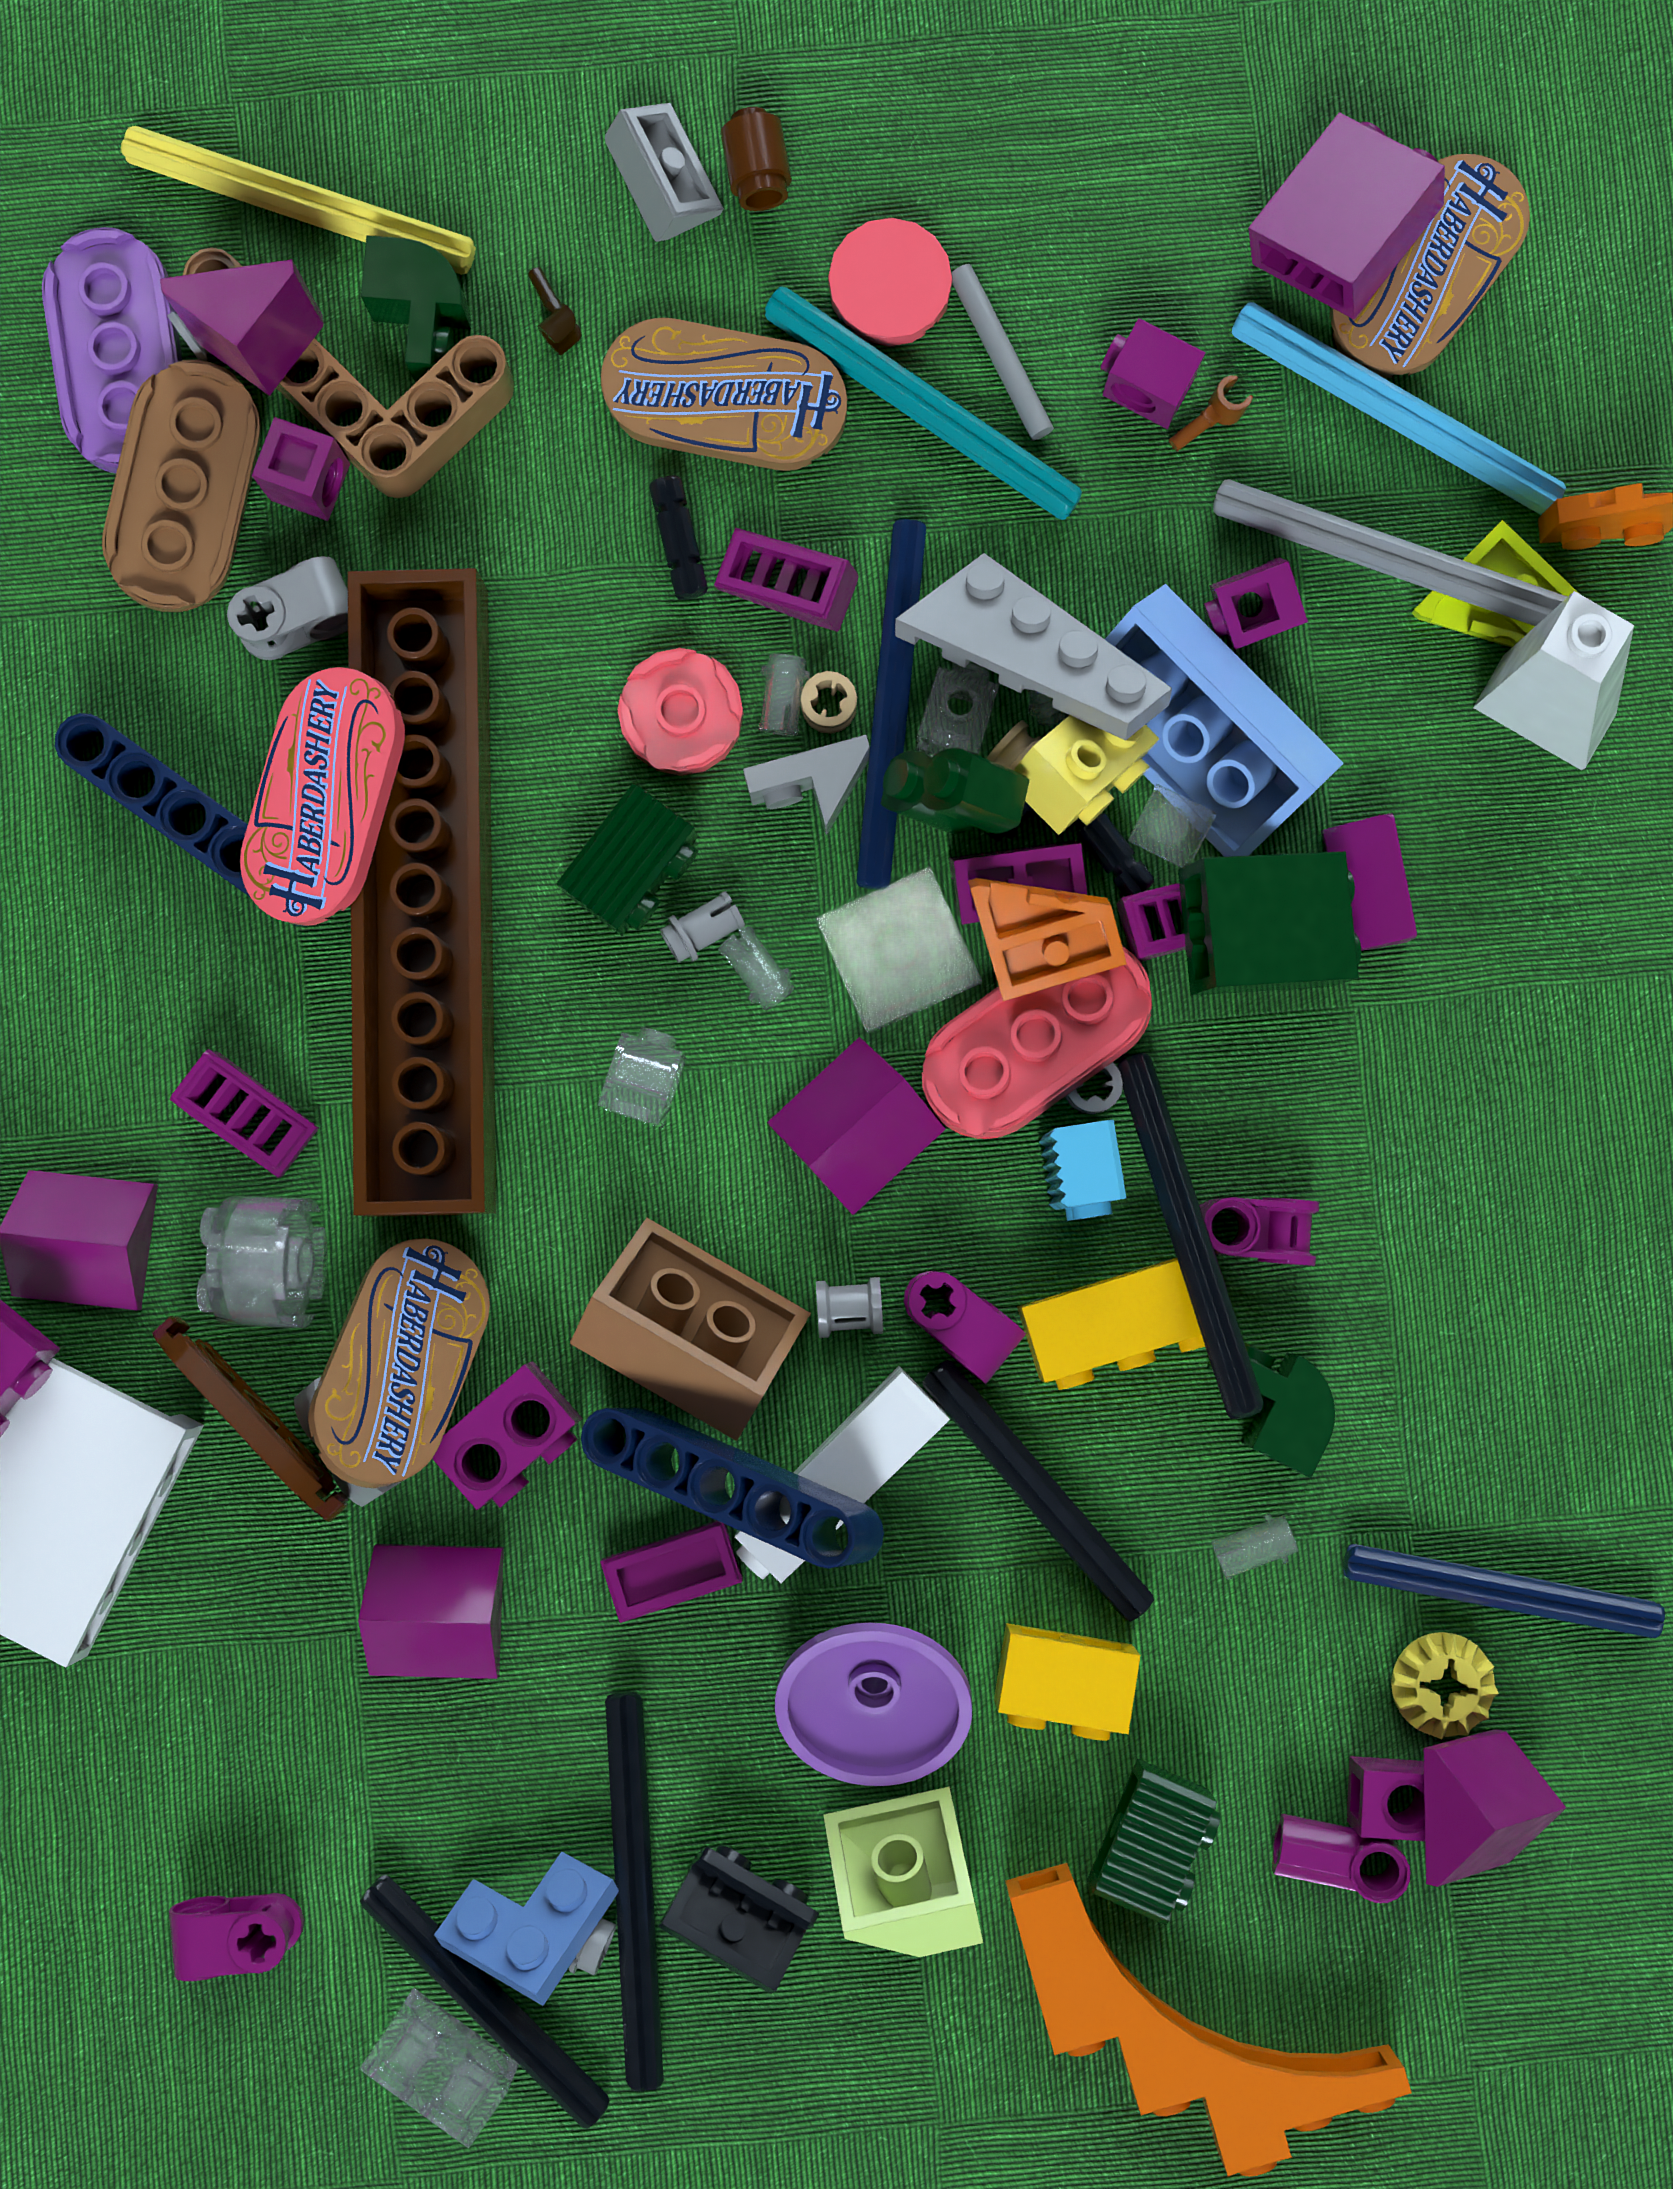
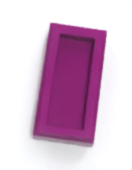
[600,1520,743,1623]

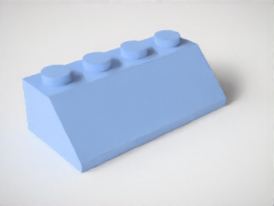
[1105,584,1344,857]

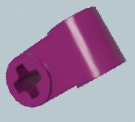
[1200,1197,1320,1266]
[903,1271,1026,1384]
[169,1893,304,1981]

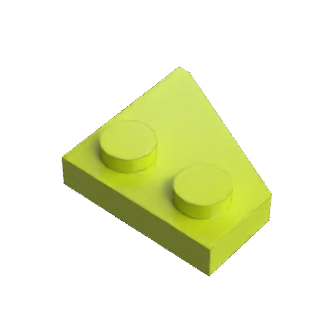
[1412,520,1580,648]

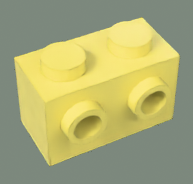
[1014,715,1159,835]

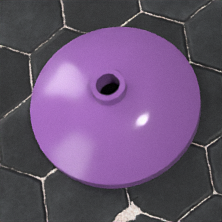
[775,1622,972,1786]

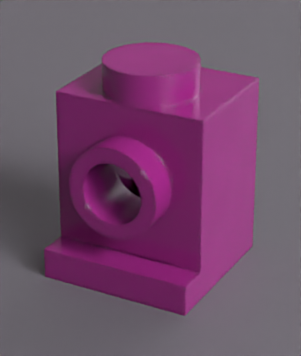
[1203,557,1308,649]

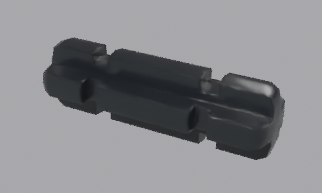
[649,475,708,600]
[1071,813,1154,897]

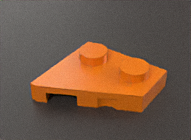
[1538,483,1673,550]
[968,878,1127,1001]

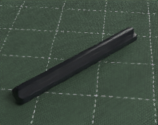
[922,1360,1154,1622]
[360,1875,610,2129]

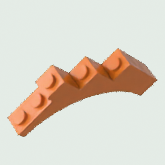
[1005,1863,1412,2176]

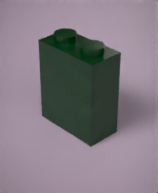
[1178,851,1361,996]

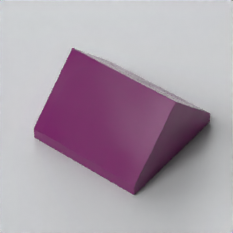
[160,259,324,396]
[767,1037,945,1215]
[0,1170,158,1310]
[358,1544,504,1679]
[1423,1729,1566,1887]

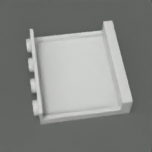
[0,1358,204,1667]

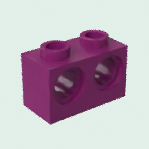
[432,1361,583,1510]

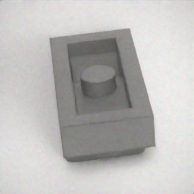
[743,735,870,835]

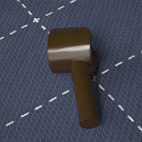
[528,267,582,355]

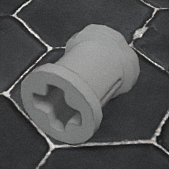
[816,1277,883,1338]

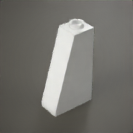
[1473,591,1634,770]
[735,1366,950,1583]

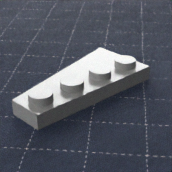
[895,553,1172,740]

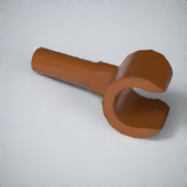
[1169,375,1253,452]

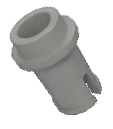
[660,891,745,963]

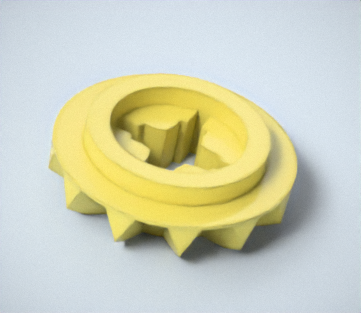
[1391,1632,1499,1740]

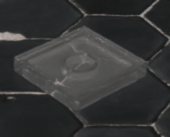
[815,866,982,1035]

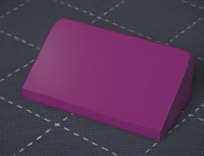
[1321,813,1417,951]

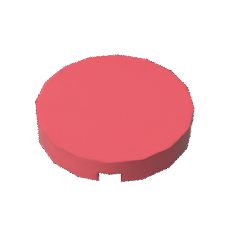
[828,218,952,347]
[617,648,744,776]

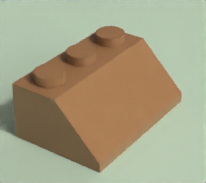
[570,1218,811,1441]

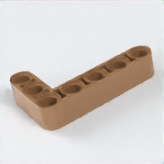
[183,248,515,498]

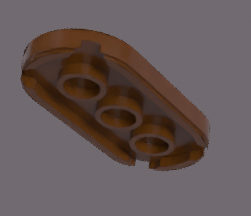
[152,1316,349,1522]

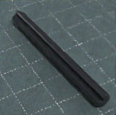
[1118,1053,1263,1419]
[605,1692,664,2092]

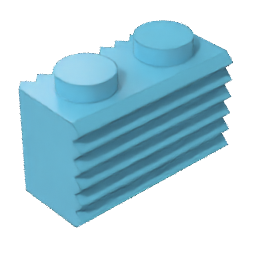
[1039,1120,1126,1221]

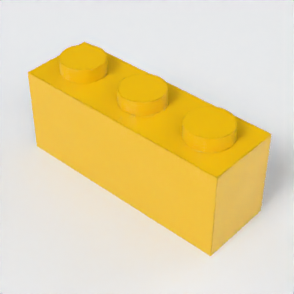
[1017,1258,1205,1390]

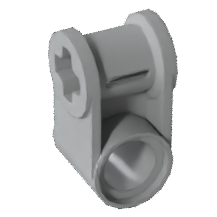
[227,556,348,661]

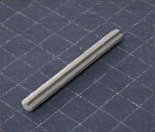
[1213,479,1568,626]

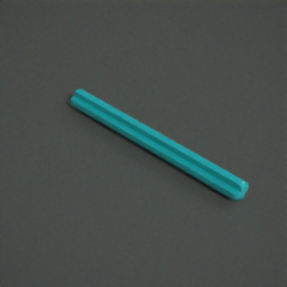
[765,287,1082,520]

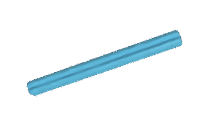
[1232,302,1566,515]

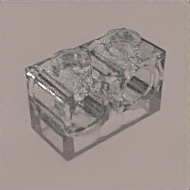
[359,1987,519,2149]

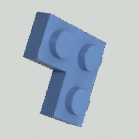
[434,1852,619,2006]

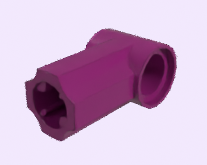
[1272,1813,1410,1903]

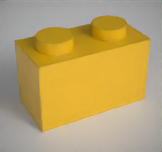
[994,1623,1141,1741]

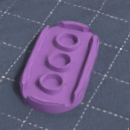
[42,227,183,474]

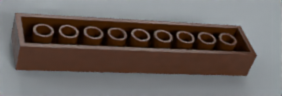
[348,568,496,1217]

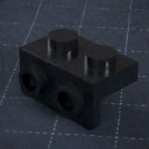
[658,1845,819,1994]

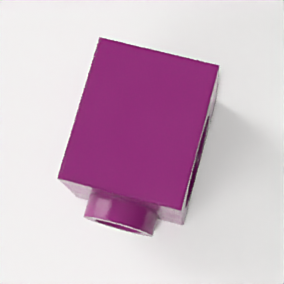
[1100,318,1206,430]
[251,417,350,521]
[1347,1756,1425,1841]

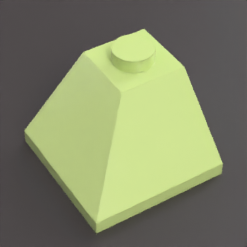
[823,1787,983,1957]

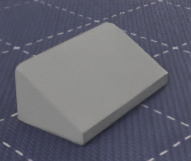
[605,103,724,242]

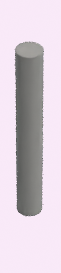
[951,264,1054,441]

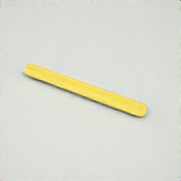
[121,126,476,275]

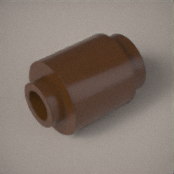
[720,107,792,211]

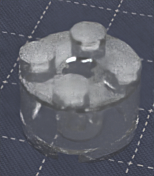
[197,1196,328,1328]

